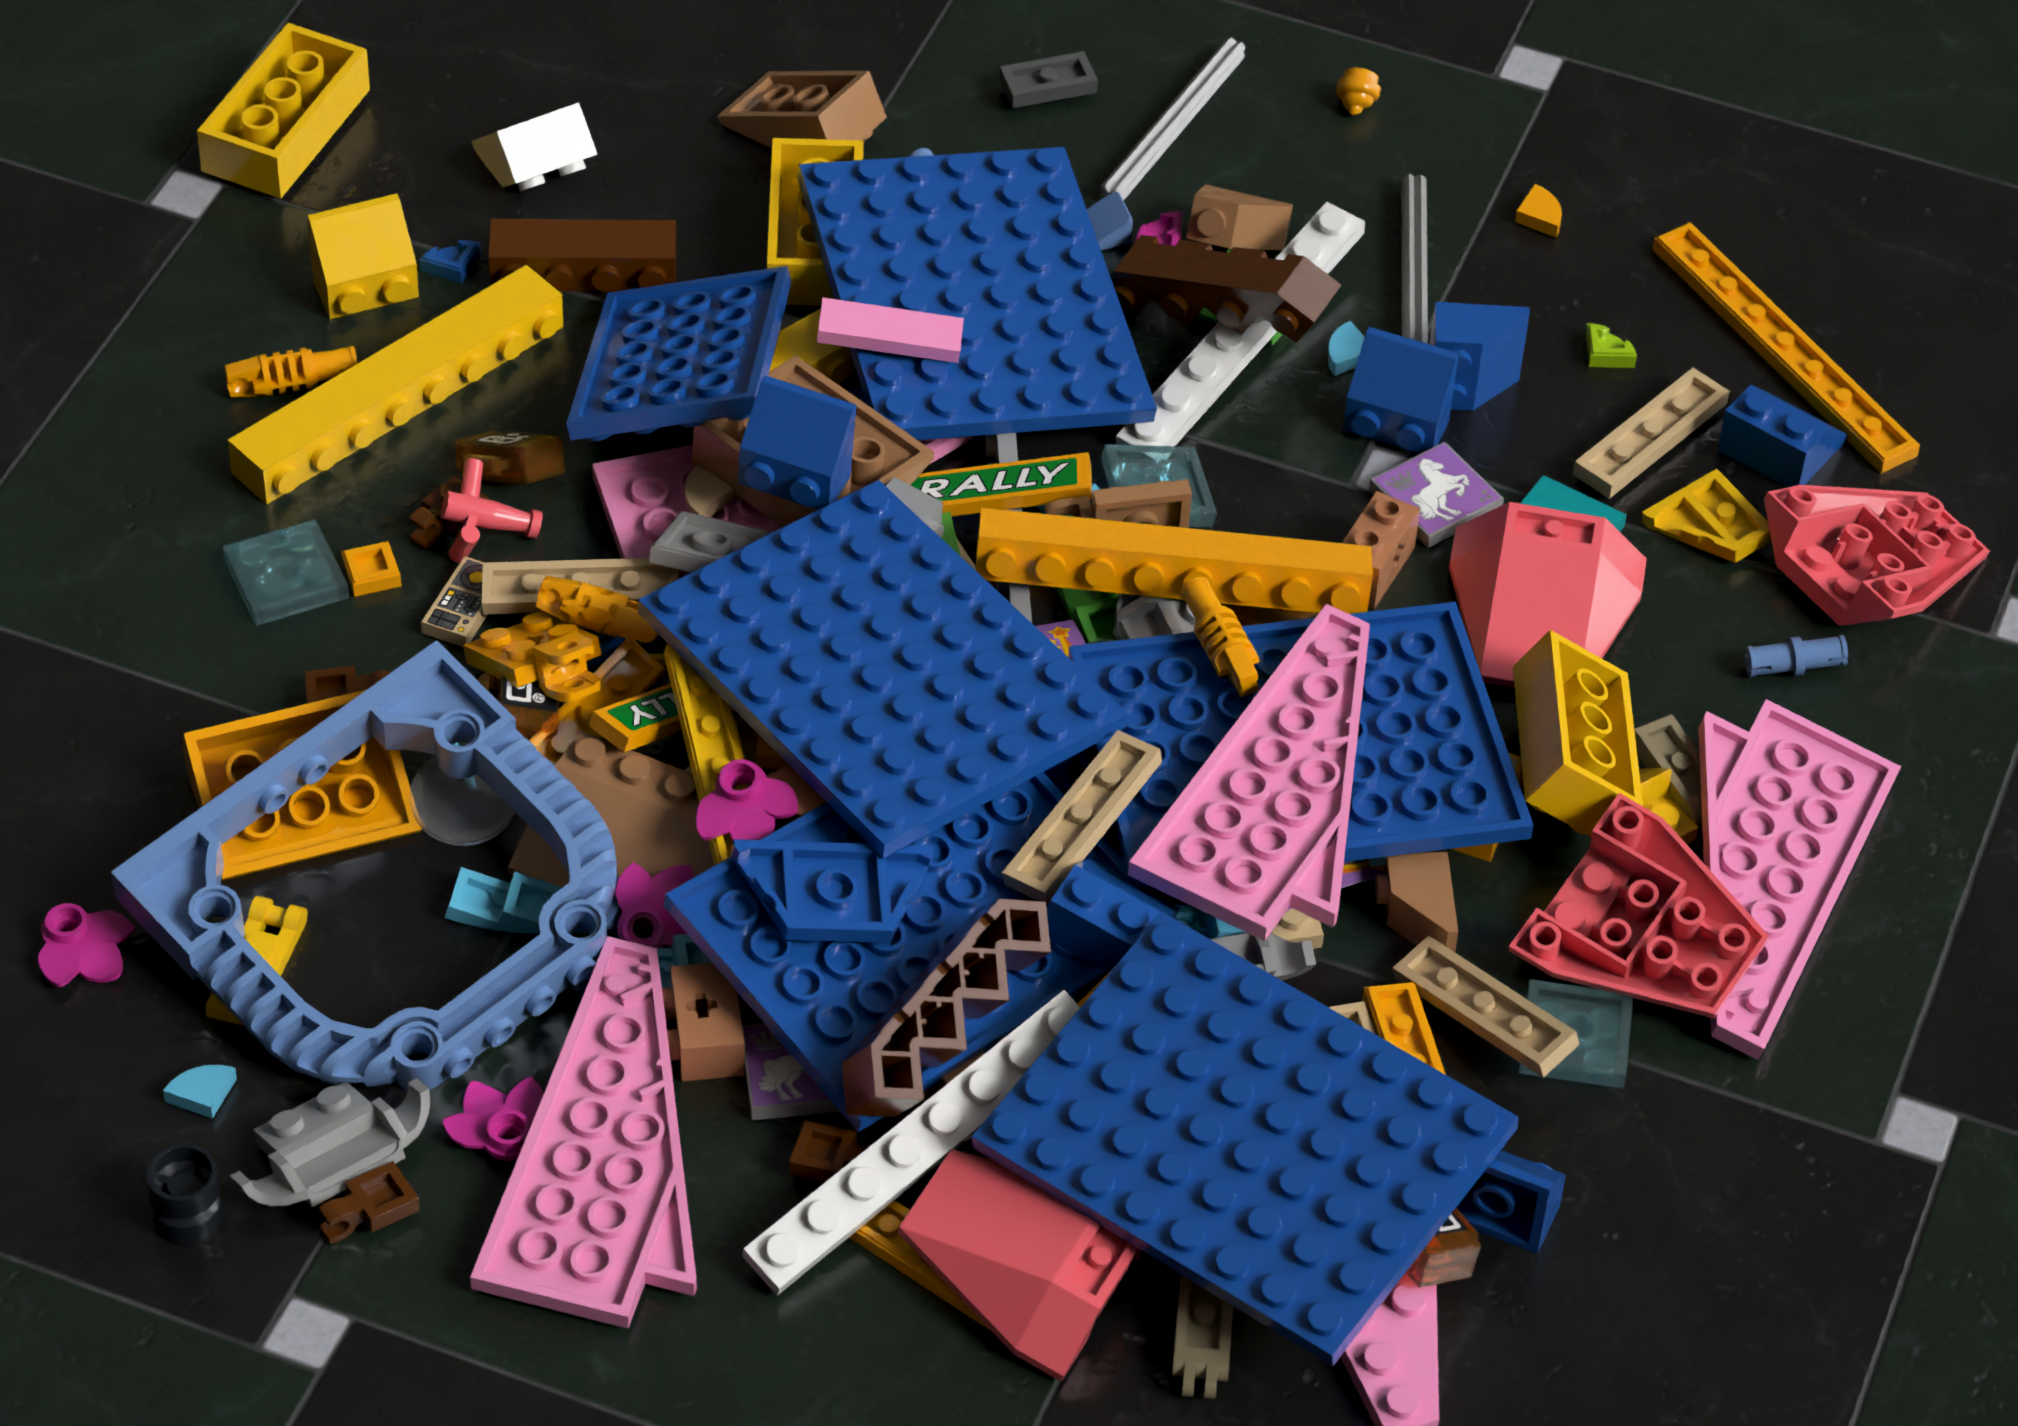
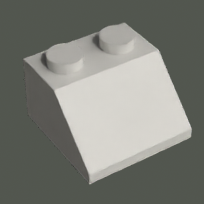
[471,103,597,191]

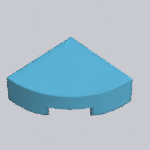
[1328,321,1365,376]
[163,1065,237,1119]

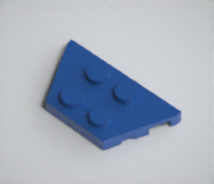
[731,839,934,943]

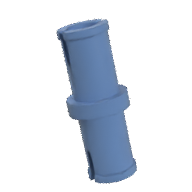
[1744,635,1848,678]

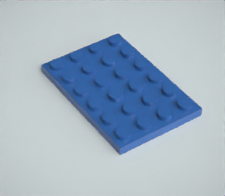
[566,266,791,441]

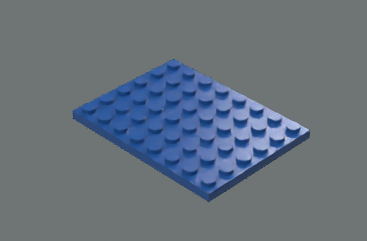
[797,147,1157,440]
[638,480,1128,858]
[1068,602,1534,887]
[663,772,1178,1132]
[971,911,1518,1367]

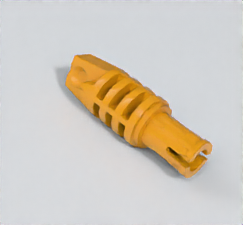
[225,345,358,398]
[1180,577,1260,697]

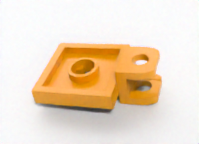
[463,612,602,702]

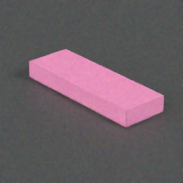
[817,297,964,363]

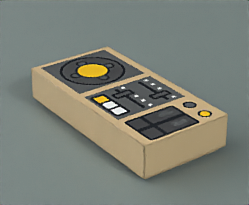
[421,556,488,647]

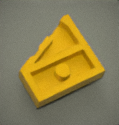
[1642,469,1772,563]

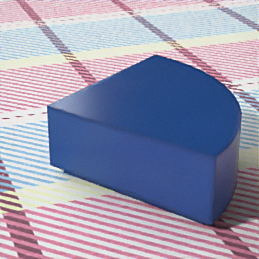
[419,240,481,284]

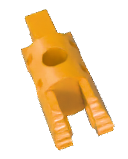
[535,576,658,644]

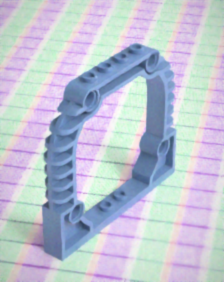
[111,640,617,1091]

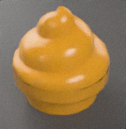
[1335,68,1381,116]

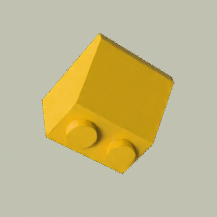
[307,193,419,319]

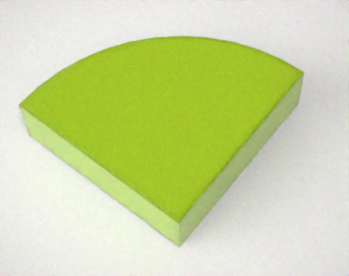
[1585,323,1637,368]

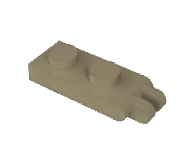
[1634,714,1703,833]
[1172,1274,1233,1399]

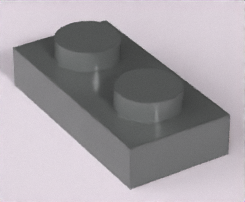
[999,51,1098,109]

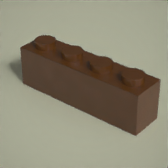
[489,219,677,292]

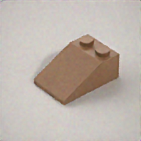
[717,71,887,149]

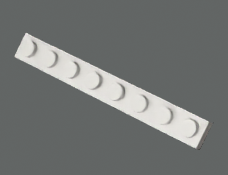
[1116,202,1365,469]
[742,990,1080,1295]

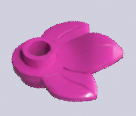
[696,759,798,841]
[615,862,694,948]
[38,903,135,987]
[442,1077,544,1161]

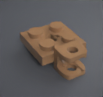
[1045,479,1192,528]

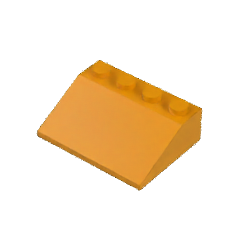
[181,690,422,881]

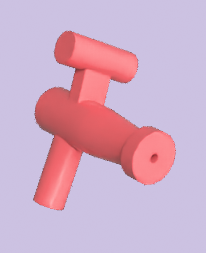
[441,458,542,563]

